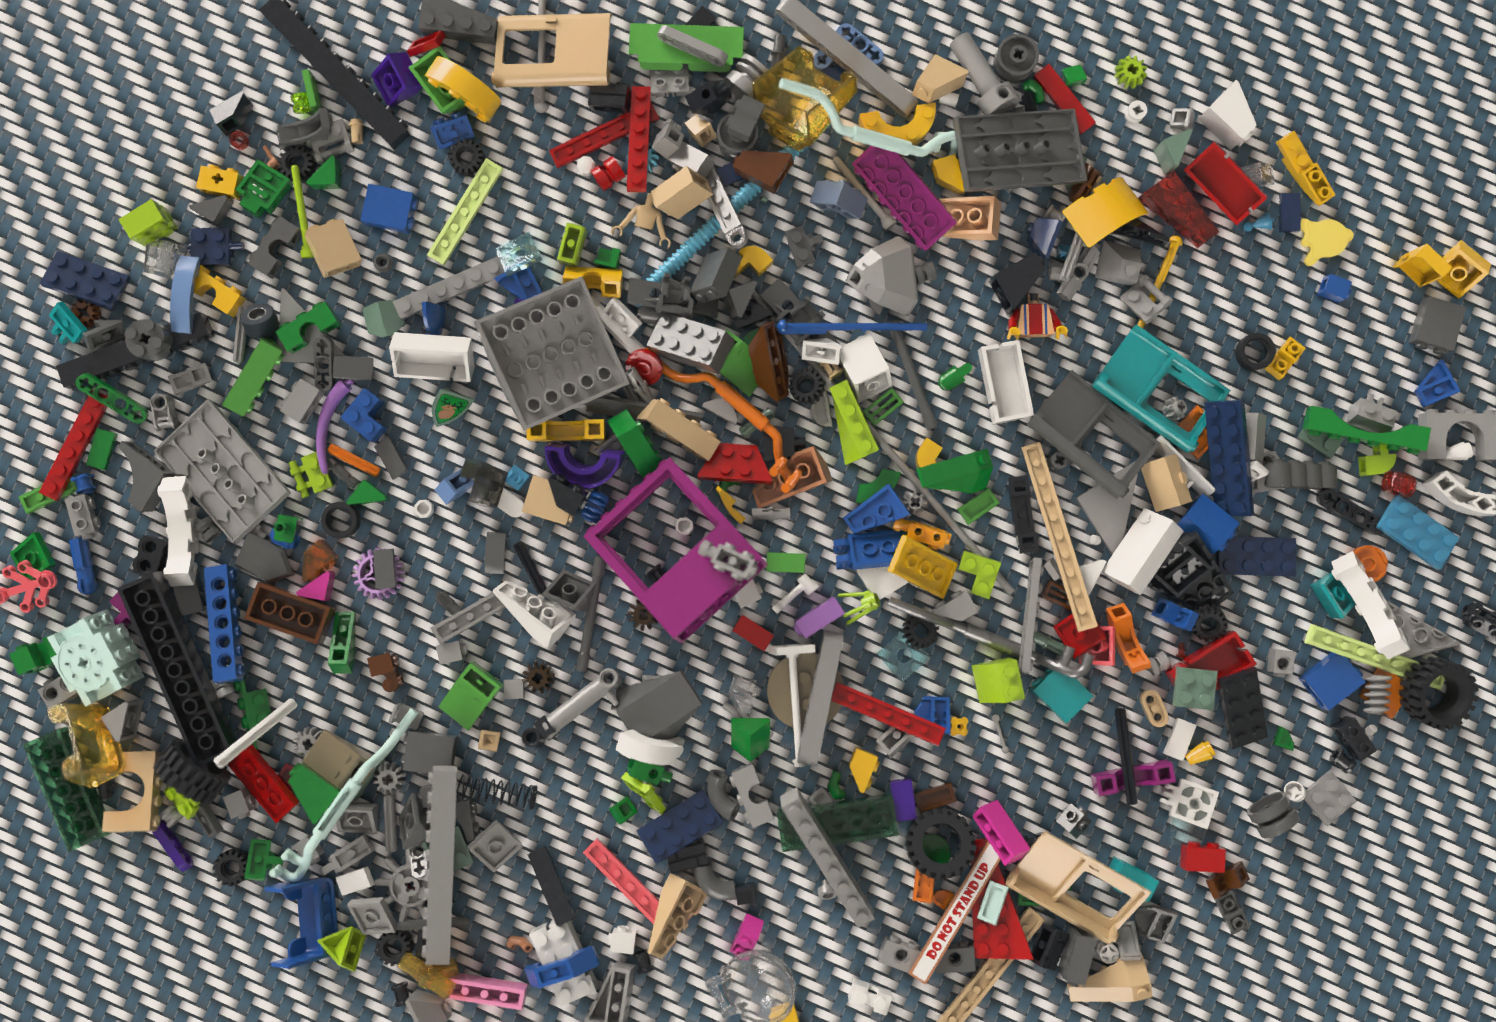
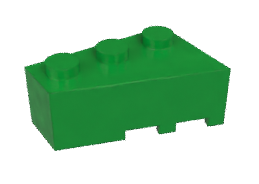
[607,409,662,479]

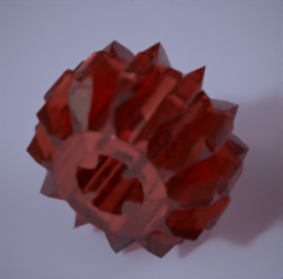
[1381,471,1417,498]

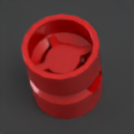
[590,156,626,192]

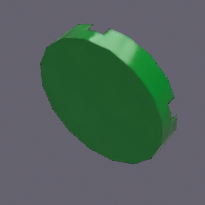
[922,833,951,864]

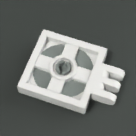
[1159,779,1219,829]

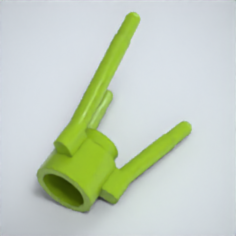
[838,590,881,625]

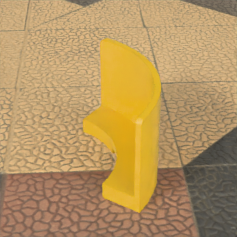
[1062,177,1148,247]

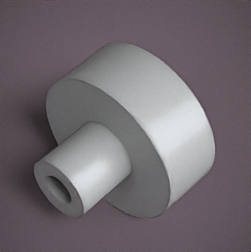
[817,879,837,900]

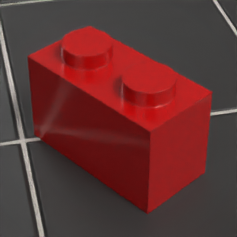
[1180,841,1226,873]

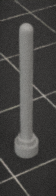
[833,156,898,231]

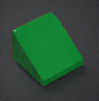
[1062,65,1087,87]
[609,796,638,825]

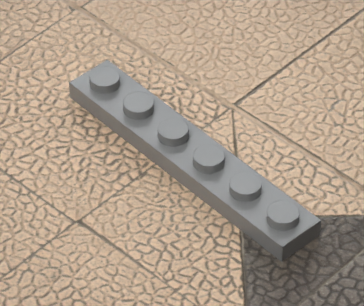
[393,256,505,320]
[1018,557,1044,675]

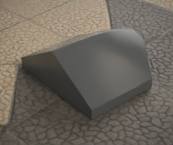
[1134,905,1178,944]

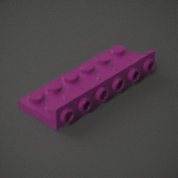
[852,146,958,251]

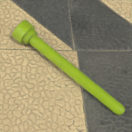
[291,165,314,258]

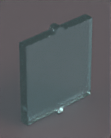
[1168,817,1206,847]

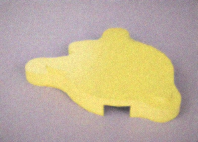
[1300,219,1354,266]

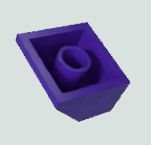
[371,52,422,108]

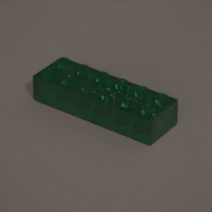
[23,726,112,852]
[776,793,899,852]

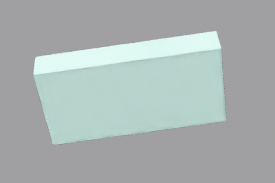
[977,880,1009,925]

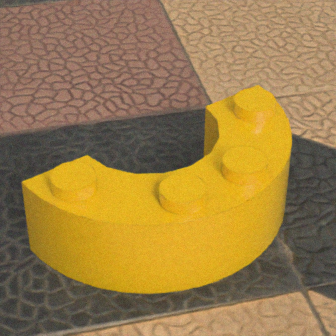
[425,56,502,123]
[858,102,936,146]

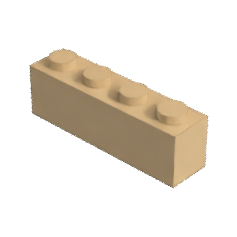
[636,398,721,461]

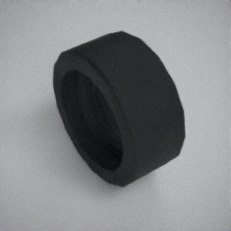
[1235,333,1276,371]
[321,502,361,538]

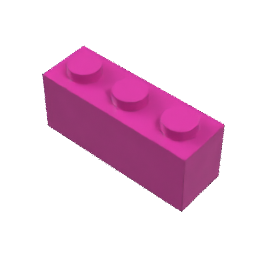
[972,800,1031,866]

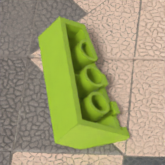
[829,380,880,465]

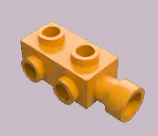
[892,518,952,550]

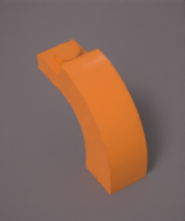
[1106,603,1151,674]

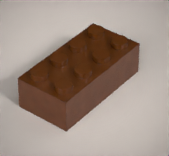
[244,582,337,644]

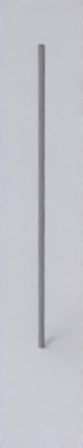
[751,290,1015,595]

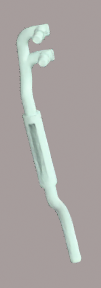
[779,78,958,157]
[269,708,418,882]

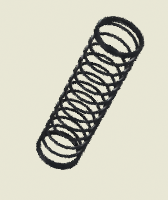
[456,774,538,810]

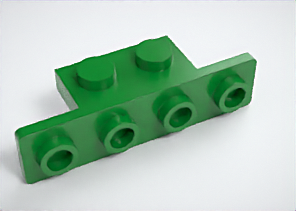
[233,678,271,750]

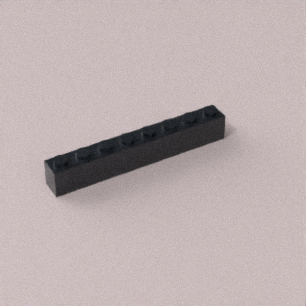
[56,312,215,391]

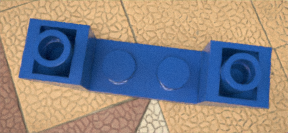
[524,945,600,988]

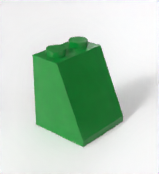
[289,763,341,825]

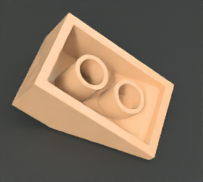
[940,196,1001,241]

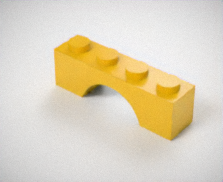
[527,419,606,442]

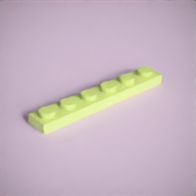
[427,158,503,266]

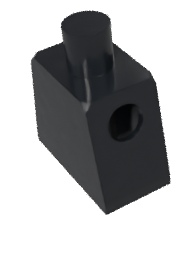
[685,78,733,114]
[763,425,806,462]

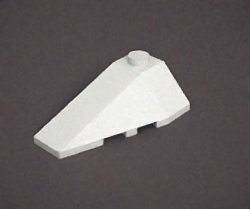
[493,580,576,649]

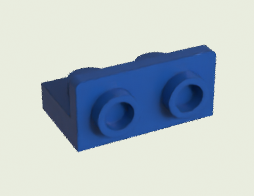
[430,111,475,150]

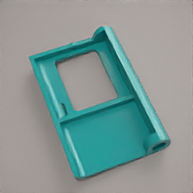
[1092,324,1231,453]

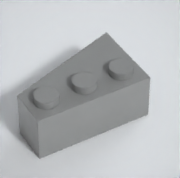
[584,961,636,1022]

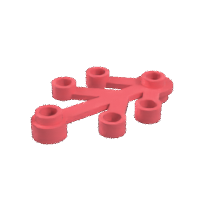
[0,560,57,613]

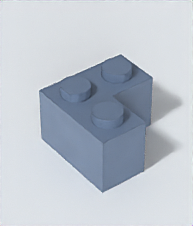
[810,179,868,219]

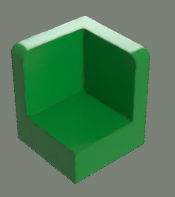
[594,248,622,269]

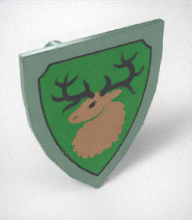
[431,387,475,427]

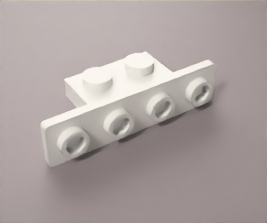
[591,296,645,353]
[1156,436,1215,496]

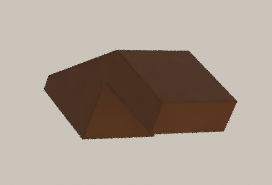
[1206,861,1250,899]

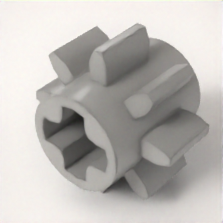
[1162,396,1187,421]
[903,491,927,515]

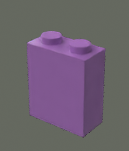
[793,596,845,639]

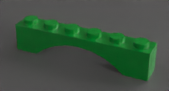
[1302,406,1431,455]

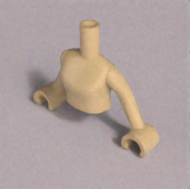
[611,193,671,249]

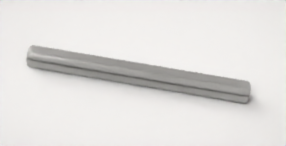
[1059,183,1102,282]

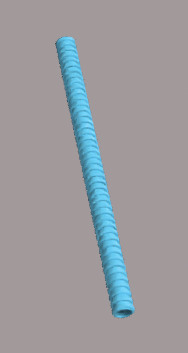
[635,113,829,307]

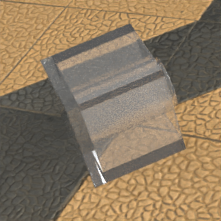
[143,240,187,279]

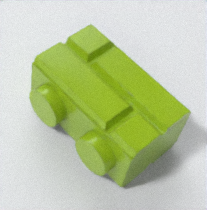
[557,223,587,267]

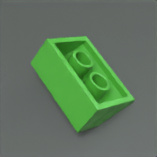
[408,46,466,114]

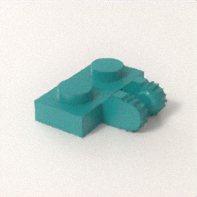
[49,301,87,345]

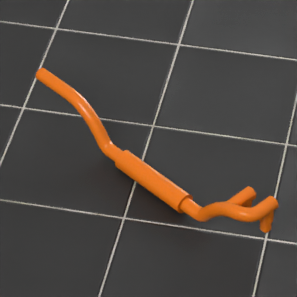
[644,347,802,493]

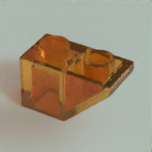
[302,540,339,583]

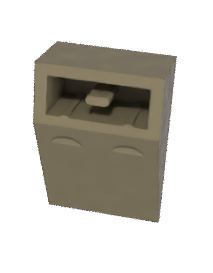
[302,729,376,790]

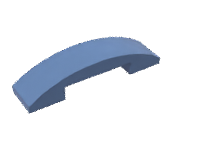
[170,256,201,334]

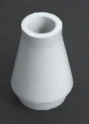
[1442,442,1473,461]

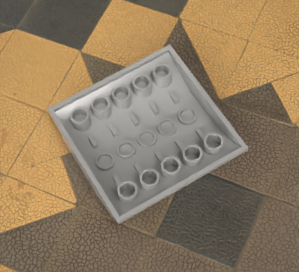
[474,276,630,430]

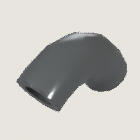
[707,770,740,822]
[693,863,737,900]

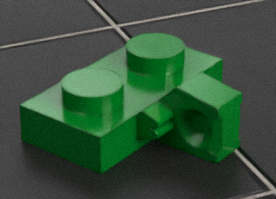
[244,839,284,881]

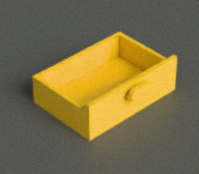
[1393,244,1452,287]

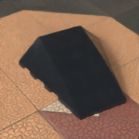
[1148,531,1234,611]

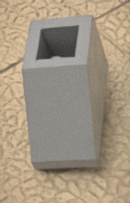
[931,590,978,621]

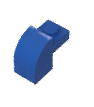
[1151,598,1199,632]

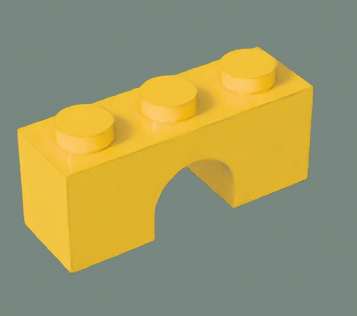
[194,265,246,317]
[563,266,623,298]

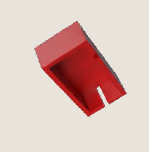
[1184,141,1268,226]
[1164,630,1257,690]

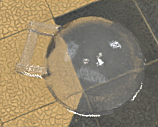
[705,949,796,1022]

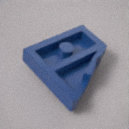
[494,262,542,299]
[1414,359,1460,408]

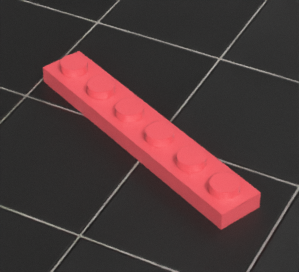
[583,838,659,924]

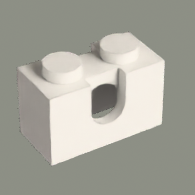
[848,978,893,1016]

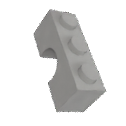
[729,762,774,828]

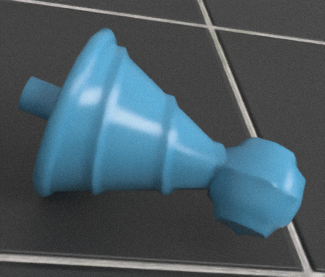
[1243,212,1274,232]

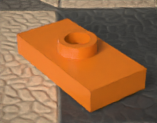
[912,868,935,904]

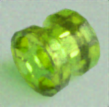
[290,92,312,114]

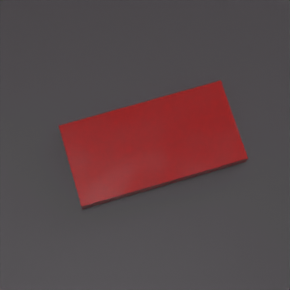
[227,744,300,823]

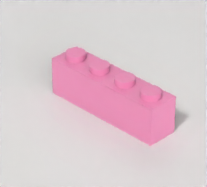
[444,972,528,1010]

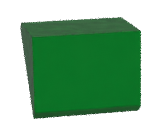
[731,718,770,762]

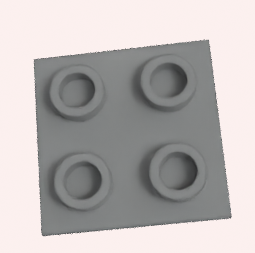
[651,64,689,98]

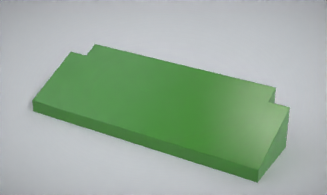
[629,23,744,72]

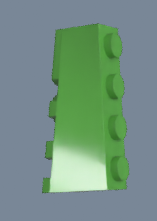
[222,337,284,417]

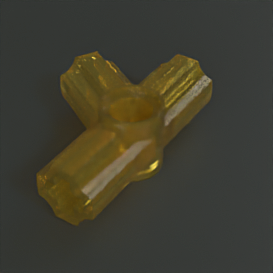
[398,952,458,999]

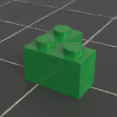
[9,634,57,675]

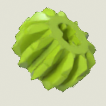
[1114,55,1147,89]

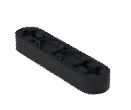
[1316,489,1384,535]

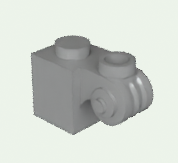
[651,118,684,159]

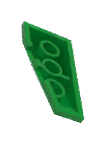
[917,448,993,494]

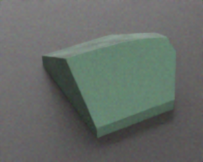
[362,299,406,338]

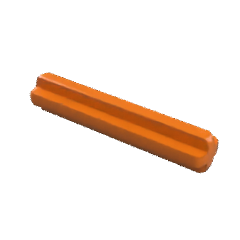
[327,444,381,477]

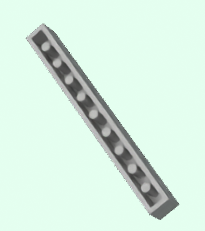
[422,766,457,965]

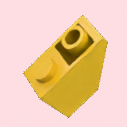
[931,154,965,196]
[848,746,880,793]

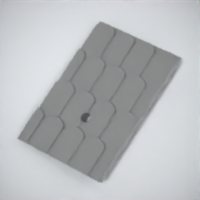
[153,399,291,544]

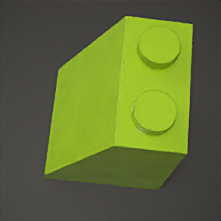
[971,657,1025,703]

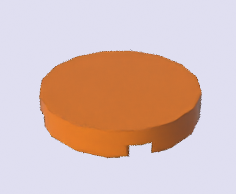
[1353,545,1388,582]

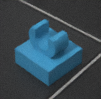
[503,465,530,491]

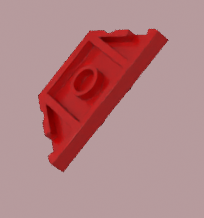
[698,443,772,485]

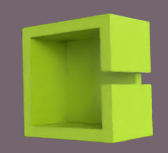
[118,199,178,247]

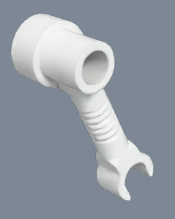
[772,573,820,614]

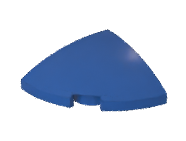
[422,302,445,336]

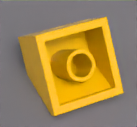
[1436,240,1491,299]

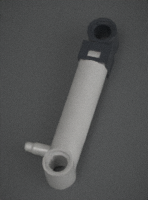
[522,668,622,749]

